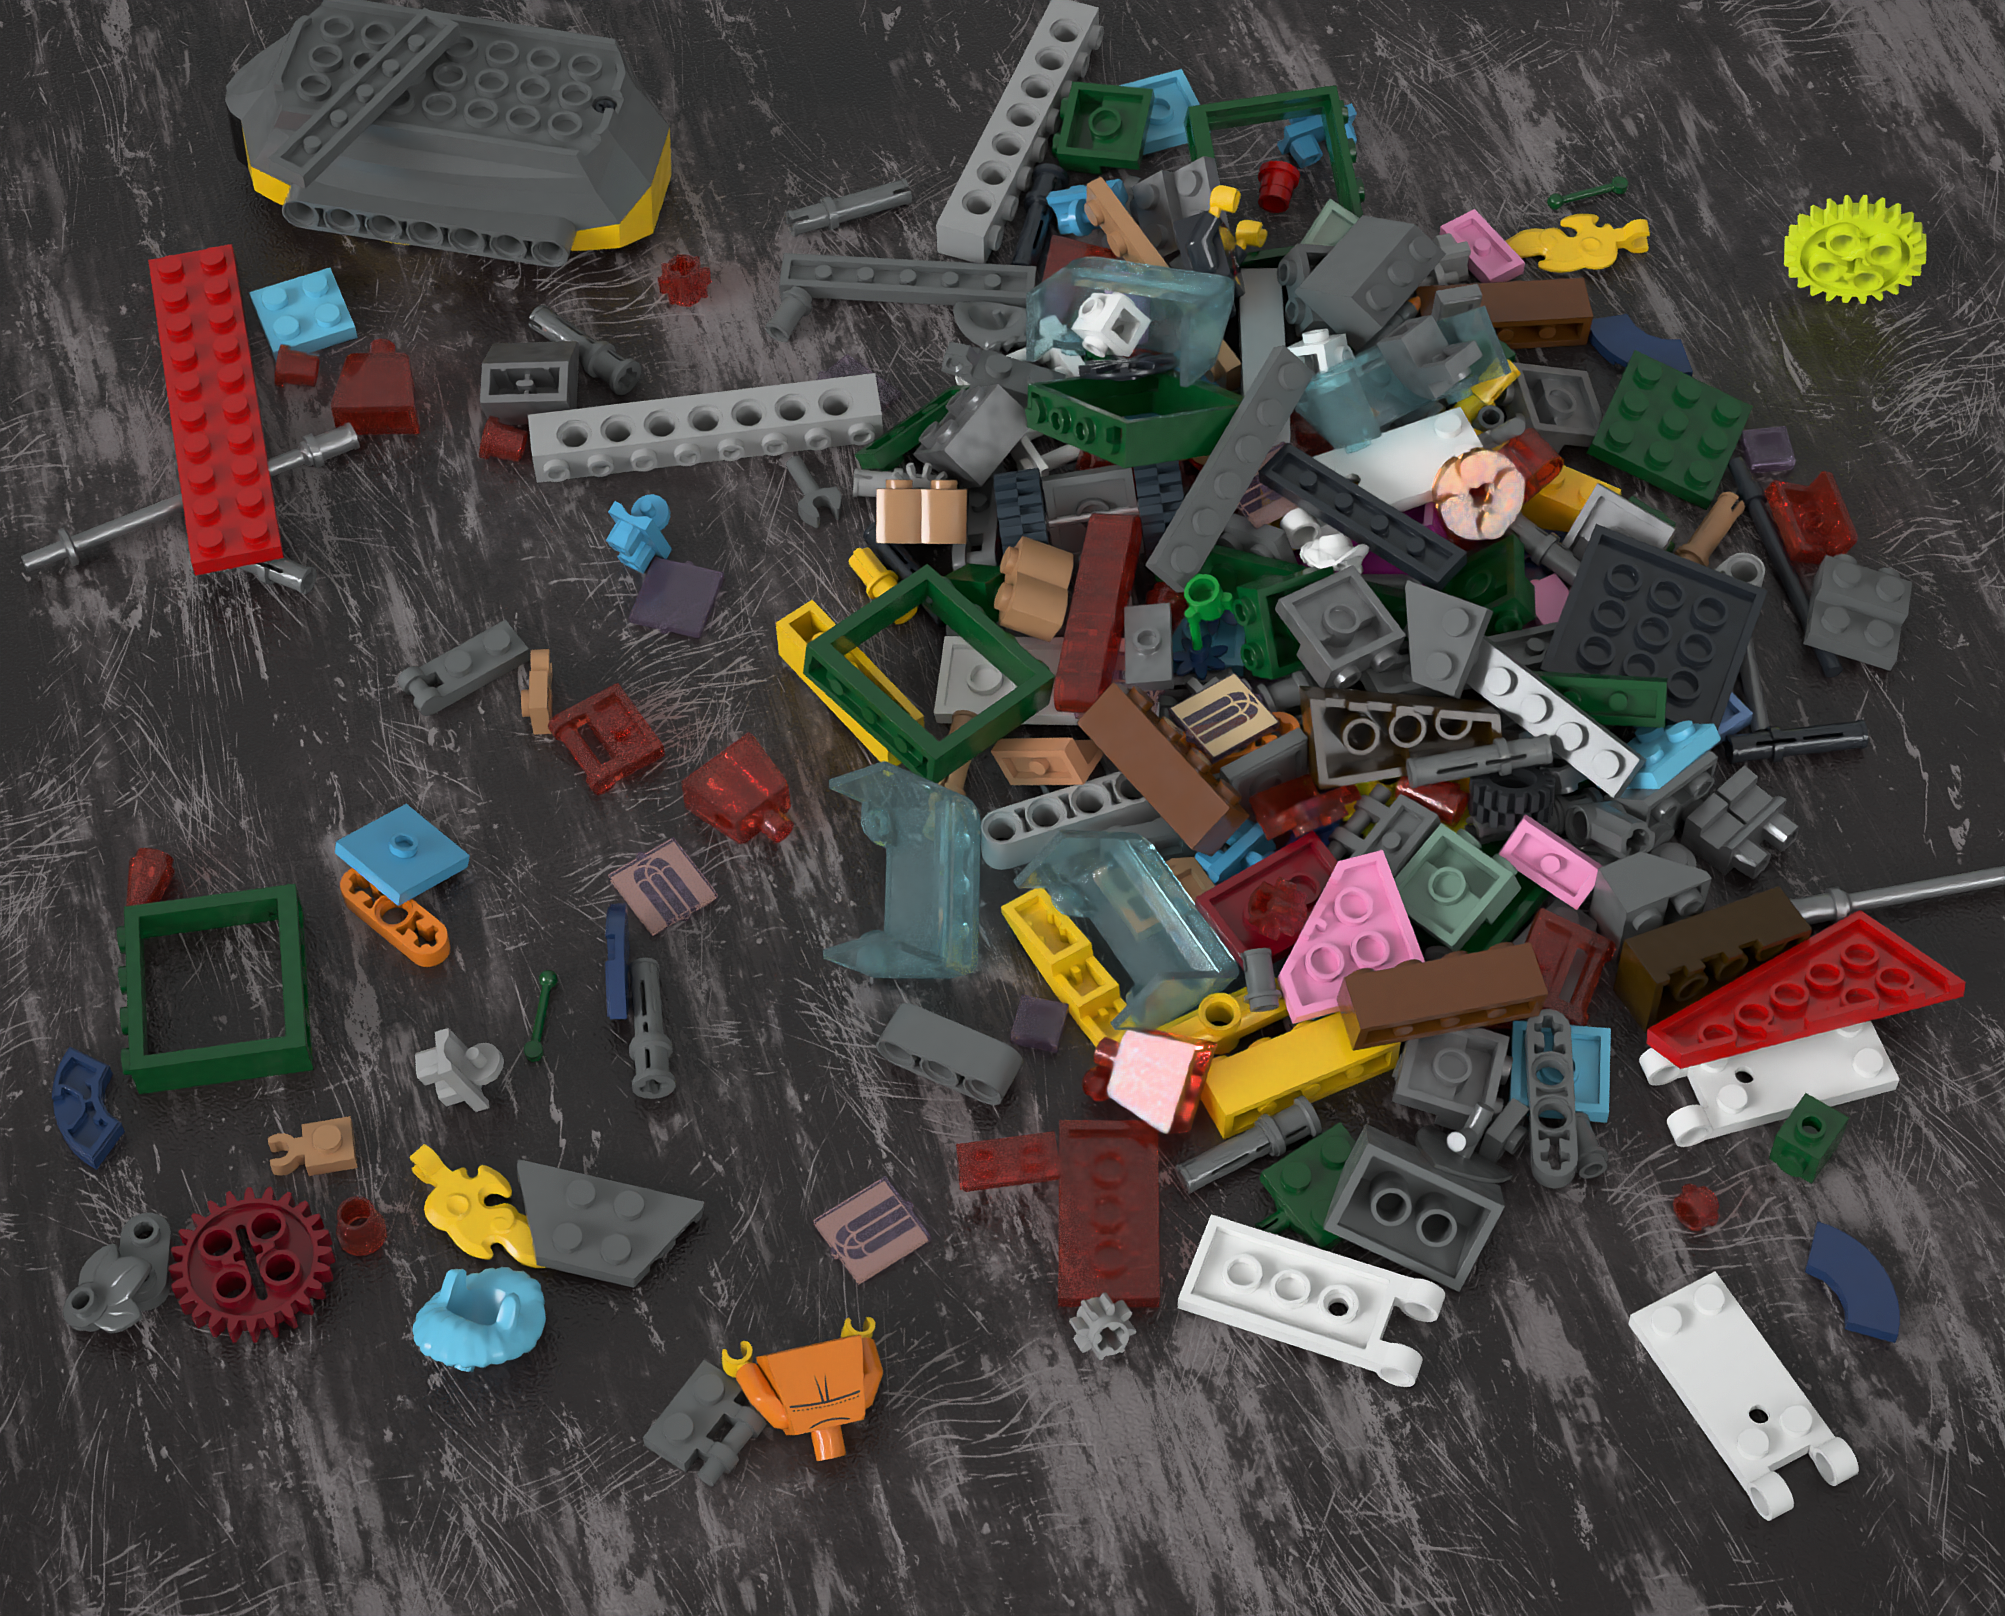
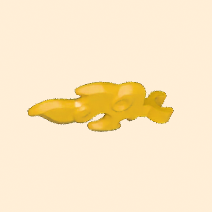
[1505,214,1650,273]
[410,1144,546,1268]

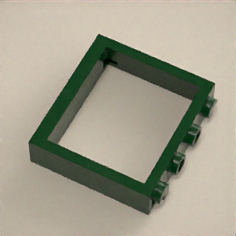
[1184,85,1365,268]
[1025,365,1245,468]
[803,564,1055,788]
[117,883,314,1094]

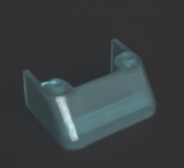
[1026,257,1235,387]
[1294,305,1512,454]
[823,761,981,979]
[1013,830,1239,1030]

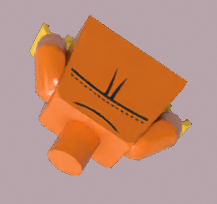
[722,1317,883,1461]

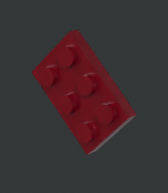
[1195,831,1338,971]

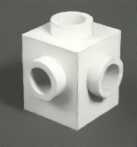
[1071,291,1152,357]
[1287,329,1354,395]

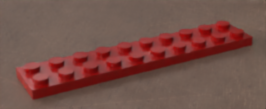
[148,244,284,576]

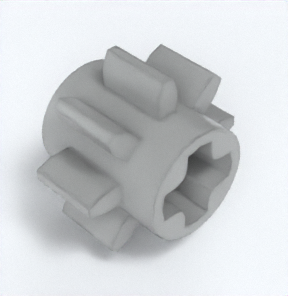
[1069,1292,1136,1360]

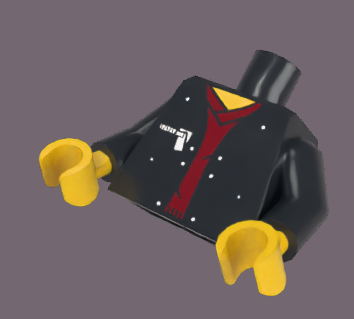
[1173,185,1267,321]

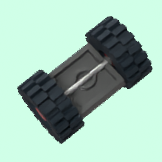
[994,460,1184,564]

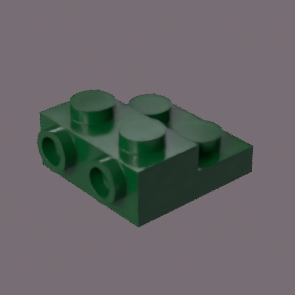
[1052,81,1155,174]
[1440,534,1536,637]
[1232,566,1334,679]

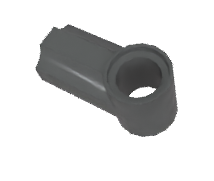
[1565,800,1655,859]

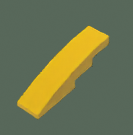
[1001,885,1147,1062]

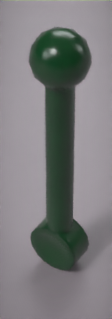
[1547,176,1628,210]
[524,970,558,1062]

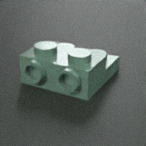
[1394,823,1521,952]

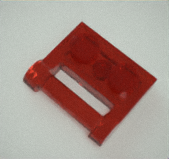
[548,683,665,795]
[1525,908,1616,1027]

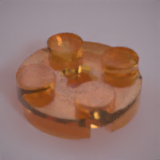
[1432,447,1525,540]

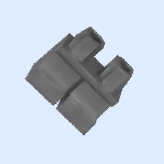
[1681,765,1799,879]

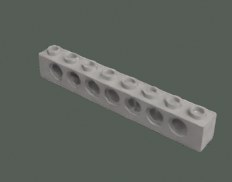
[936,0,1104,264]
[528,373,883,483]

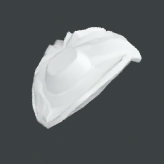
[1299,533,1370,574]

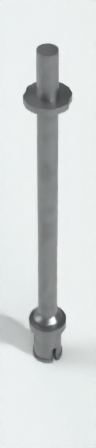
[21,422,360,572]
[1789,866,2005,925]

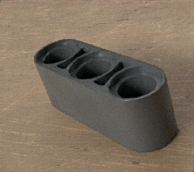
[876,1003,1023,1105]

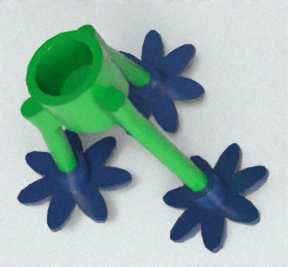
[1173,574,1238,681]

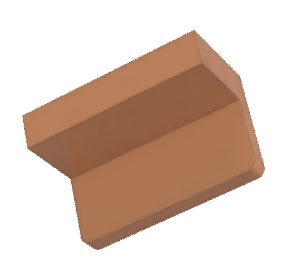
[991,738,1104,785]

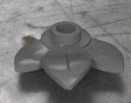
[63,1244,153,1333]

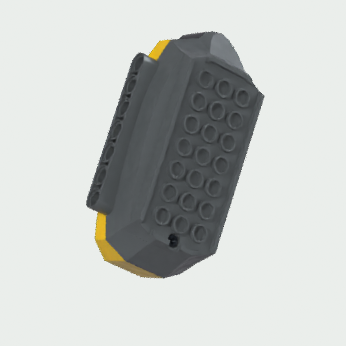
[225,0,671,267]

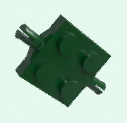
[1255,1122,1356,1251]

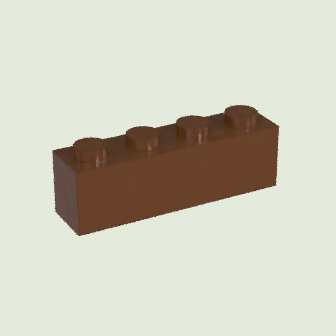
[1413,278,1593,349]
[1077,682,1250,857]
[1337,942,1548,1051]

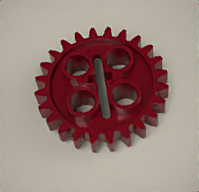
[168,1187,336,1343]

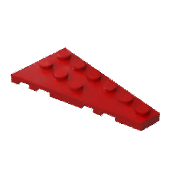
[1647,910,1966,1069]

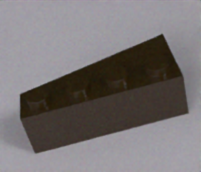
[1299,686,1502,789]
[1613,887,1812,1033]

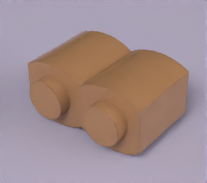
[876,479,967,544]
[994,536,1073,642]

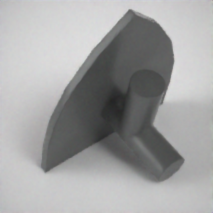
[1415,1102,1513,1184]

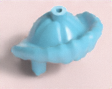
[412,1267,546,1372]

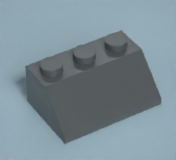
[1294,215,1446,352]
[1323,1124,1505,1292]

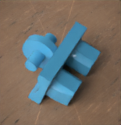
[1277,103,1357,168]
[1046,179,1129,237]
[606,494,672,573]
[1195,816,1276,886]

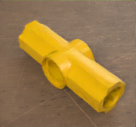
[1145,978,1289,1073]

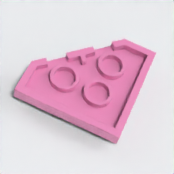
[1277,850,1425,1024]

